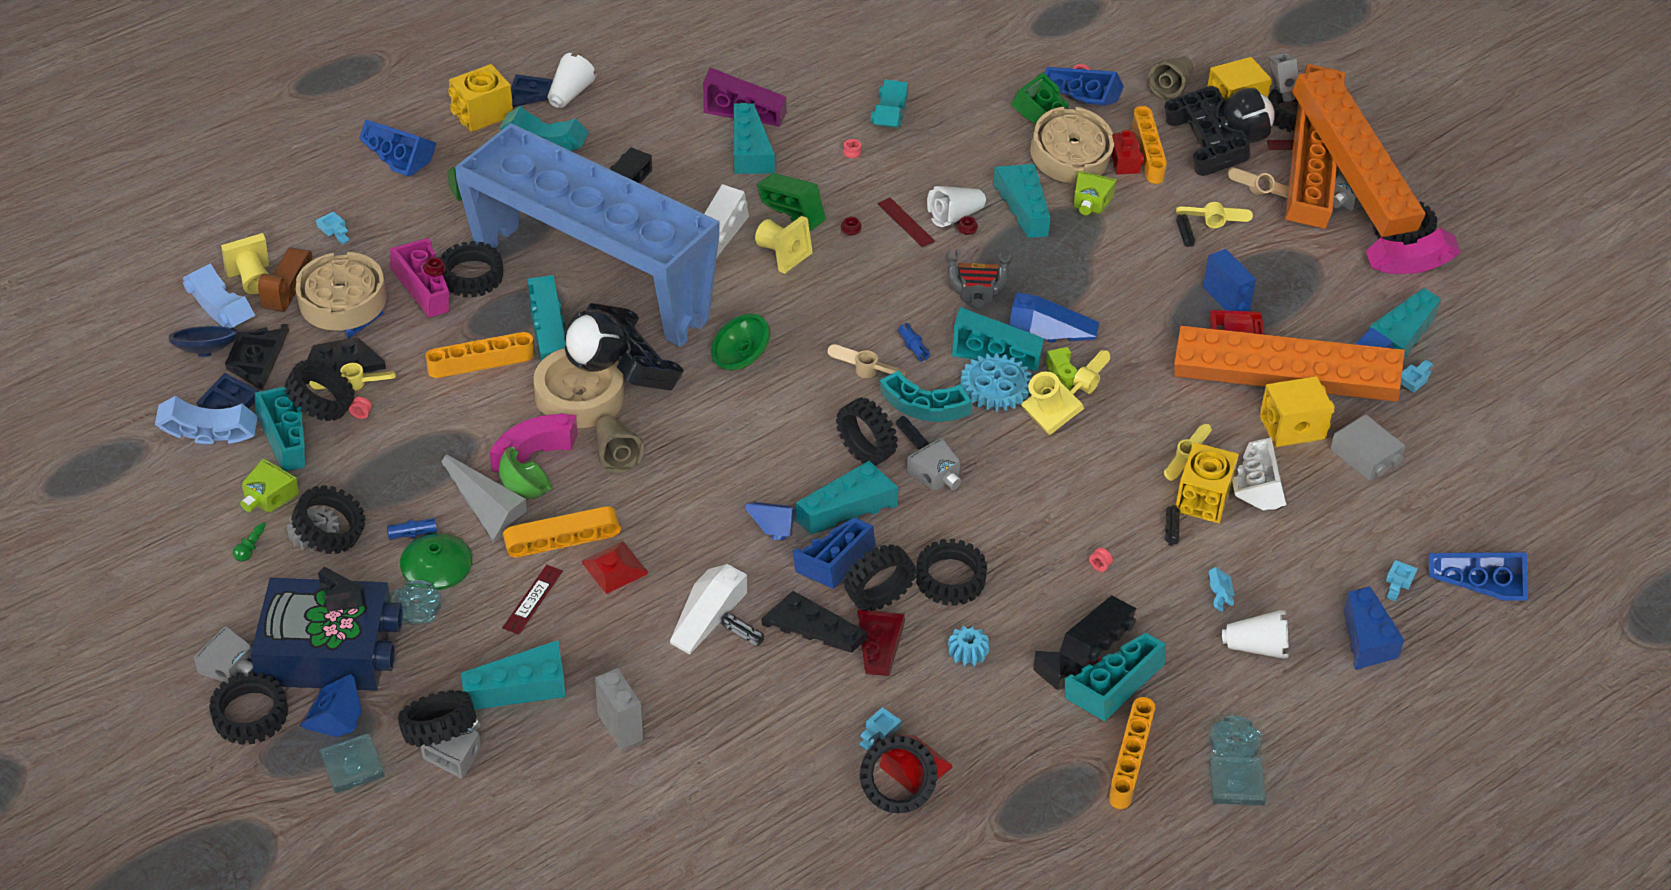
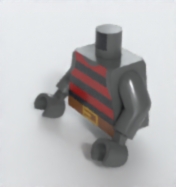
[945,249,1012,308]

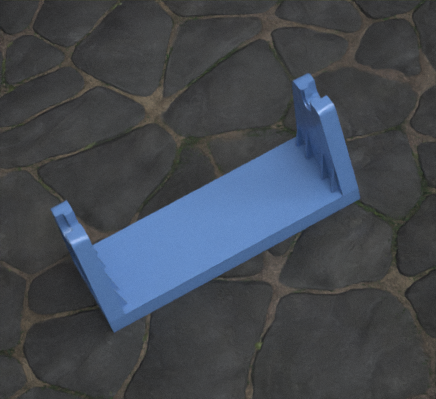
[455,123,720,347]

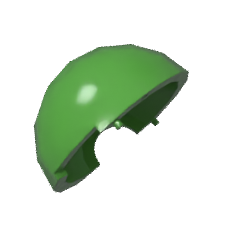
[499,447,551,499]

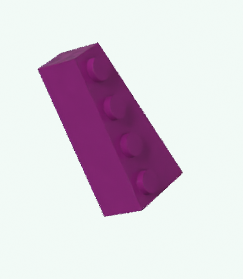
[703,67,786,127]

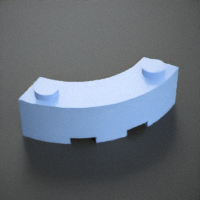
[183,263,255,328]
[155,396,258,444]

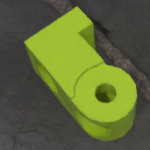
[1046,347,1077,390]

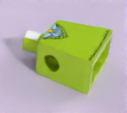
[1073,171,1116,215]
[240,459,299,512]

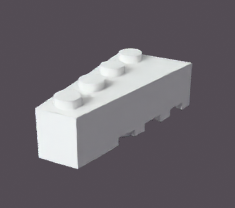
[704,184,749,259]

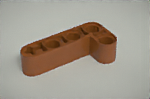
[258,247,313,312]

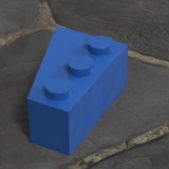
[792,518,876,589]

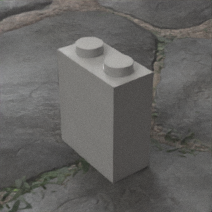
[1330,414,1405,481]
[595,668,643,750]

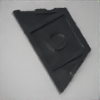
[225,324,289,389]
[303,337,386,385]

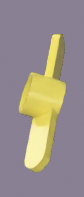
[1176,202,1253,228]
[1069,350,1110,394]
[310,363,396,391]
[1164,424,1212,481]

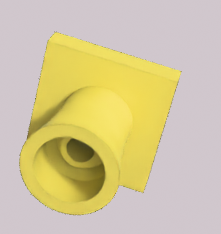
[755,216,813,274]
[221,233,269,294]
[1021,372,1084,436]

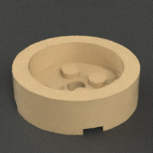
[1030,107,1114,184]
[295,252,387,331]
[533,348,625,428]

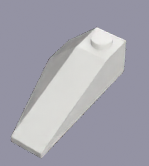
[1233,437,1286,510]
[670,564,747,654]

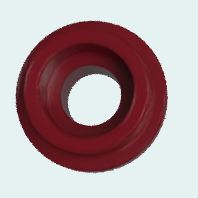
[841,216,862,235]
[957,216,978,235]
[424,257,446,277]

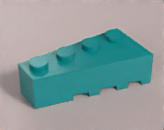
[796,461,899,535]

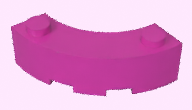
[1366,227,1461,274]
[490,413,578,472]

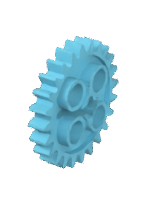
[960,353,1032,411]

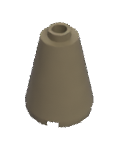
[1148,56,1193,99]
[596,415,644,473]

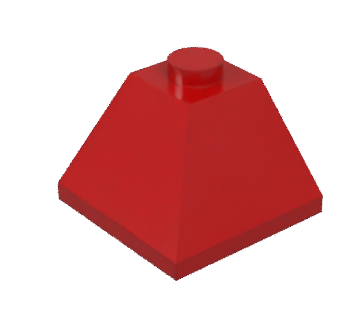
[582,541,648,594]
[880,735,952,795]

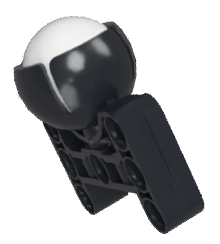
[1164,86,1274,176]
[564,303,684,390]

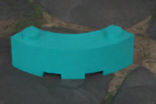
[870,79,909,129]
[499,106,589,151]
[880,370,972,422]

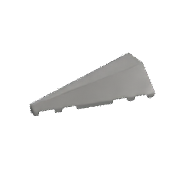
[441,454,527,543]

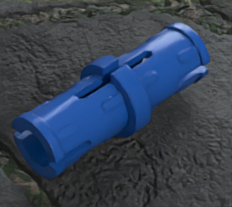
[898,323,930,361]
[387,518,437,540]

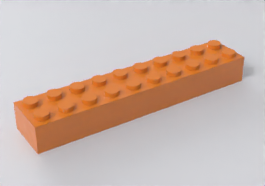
[1285,63,1345,229]
[1292,68,1426,237]
[1174,326,1405,402]

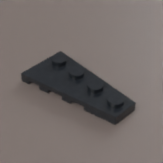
[761,591,868,653]

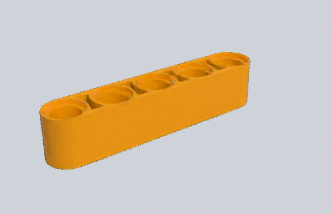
[1132,106,1167,184]
[426,332,534,378]
[503,506,621,558]
[1109,697,1155,809]

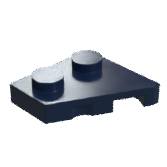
[511,74,553,107]
[196,373,259,409]

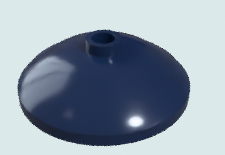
[169,326,237,357]

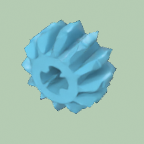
[948,625,990,667]

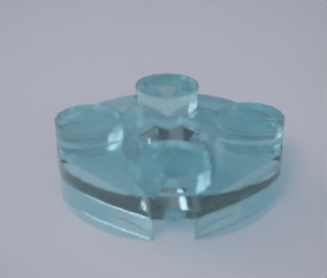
[391,580,441,624]
[1209,716,1262,764]

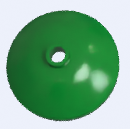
[711,314,770,371]
[400,533,472,590]

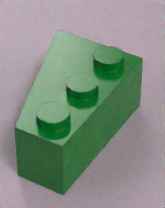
[757,173,826,231]

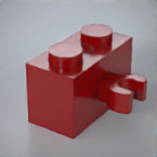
[1111,130,1144,175]

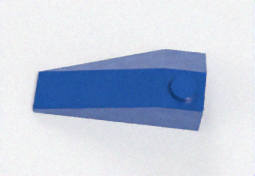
[1045,67,1124,105]
[359,119,436,177]
[1009,292,1099,342]
[1429,551,1528,601]

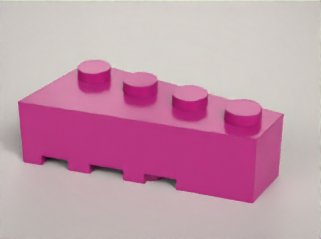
[390,238,449,317]

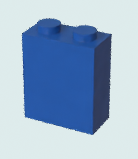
[1203,249,1256,311]

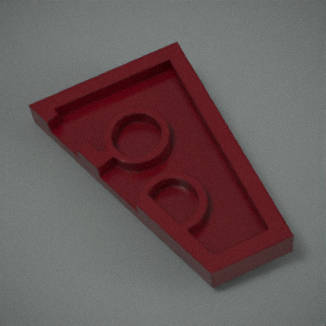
[857,610,905,676]

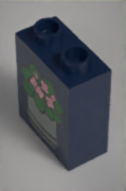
[250,577,403,691]

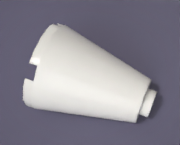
[548,53,597,108]
[927,186,986,227]
[1222,610,1289,659]

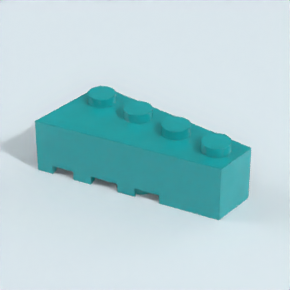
[734,103,775,174]
[993,164,1051,238]
[527,275,566,362]
[1368,288,1441,358]
[952,307,1044,371]
[255,386,305,471]
[1065,633,1166,722]
[461,640,566,710]

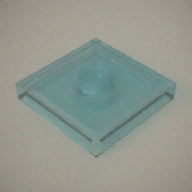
[319,733,385,793]
[1209,756,1266,806]

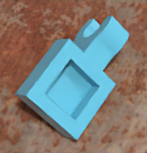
[316,212,350,244]
[1401,360,1433,393]
[1386,560,1418,601]
[1208,567,1235,612]
[860,707,902,751]

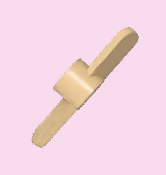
[1228,167,1289,198]
[828,344,906,378]

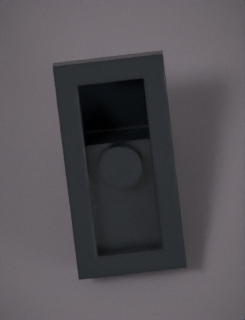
[318,566,366,612]
[1033,651,1084,690]

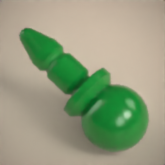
[233,522,265,562]

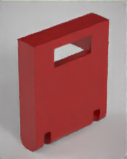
[1209,310,1265,335]

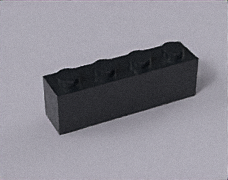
[610,147,652,184]
[1059,595,1137,667]

